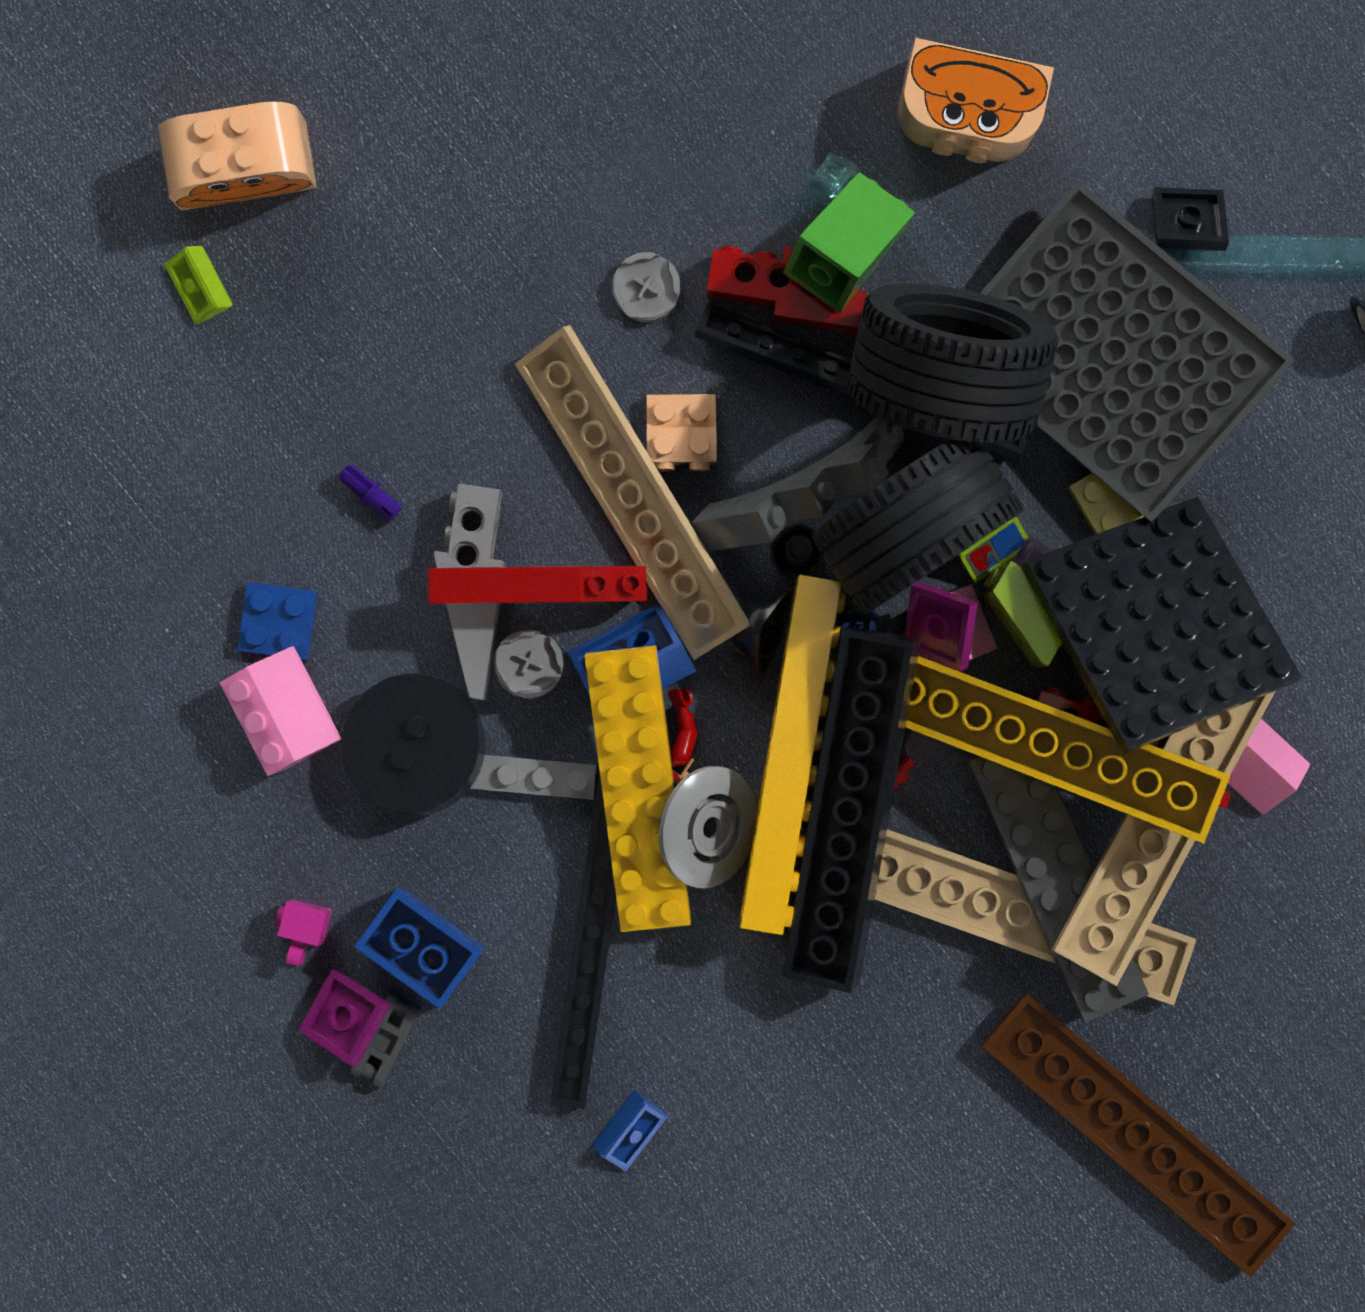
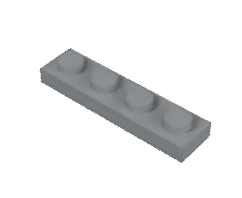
[470,755,597,800]

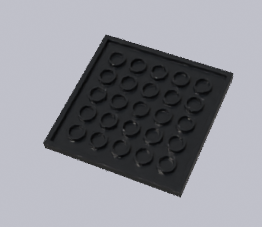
[1021,497,1302,755]

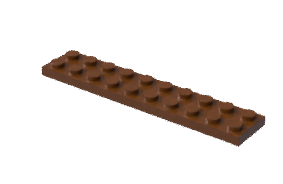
[980,992,1296,1277]

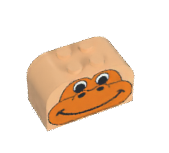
[898,38,1054,163]
[158,102,317,211]

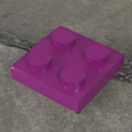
[904,582,978,671]
[299,969,391,1066]

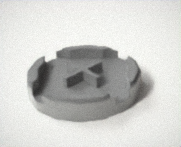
[612,252,680,322]
[494,630,564,698]

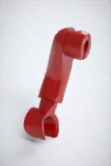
[668,689,698,767]

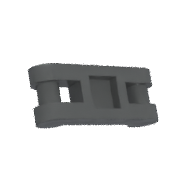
[350,992,422,1089]

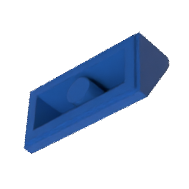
[593,1090,668,1172]

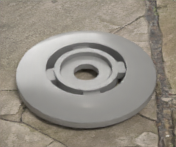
[659,766,757,889]

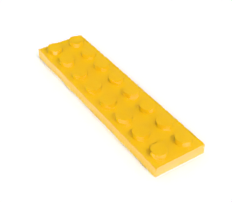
[584,645,692,932]

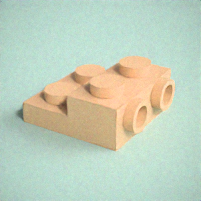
[647,394,717,472]

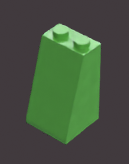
[783,172,916,313]

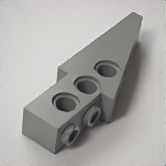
[434,484,507,700]

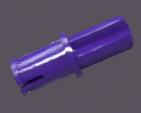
[339,464,403,523]

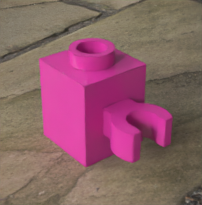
[275,899,333,966]

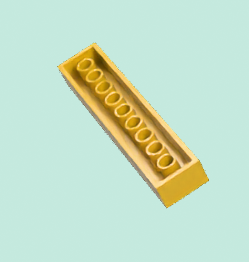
[739,575,846,935]
[906,656,1231,844]

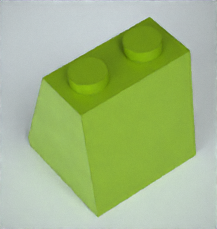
[983,561,1062,668]

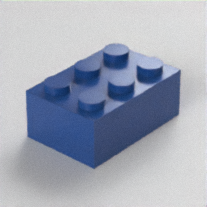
[354,886,486,1009]

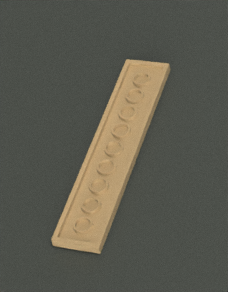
[515,325,750,660]
[1051,691,1276,986]
[875,829,1197,1006]

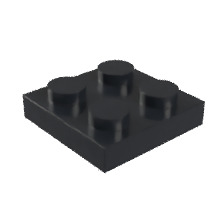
[1151,187,1229,251]

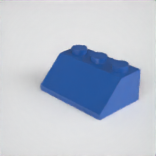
[568,603,696,696]

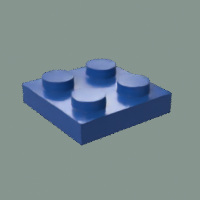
[237,582,318,660]

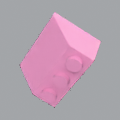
[220,646,342,776]

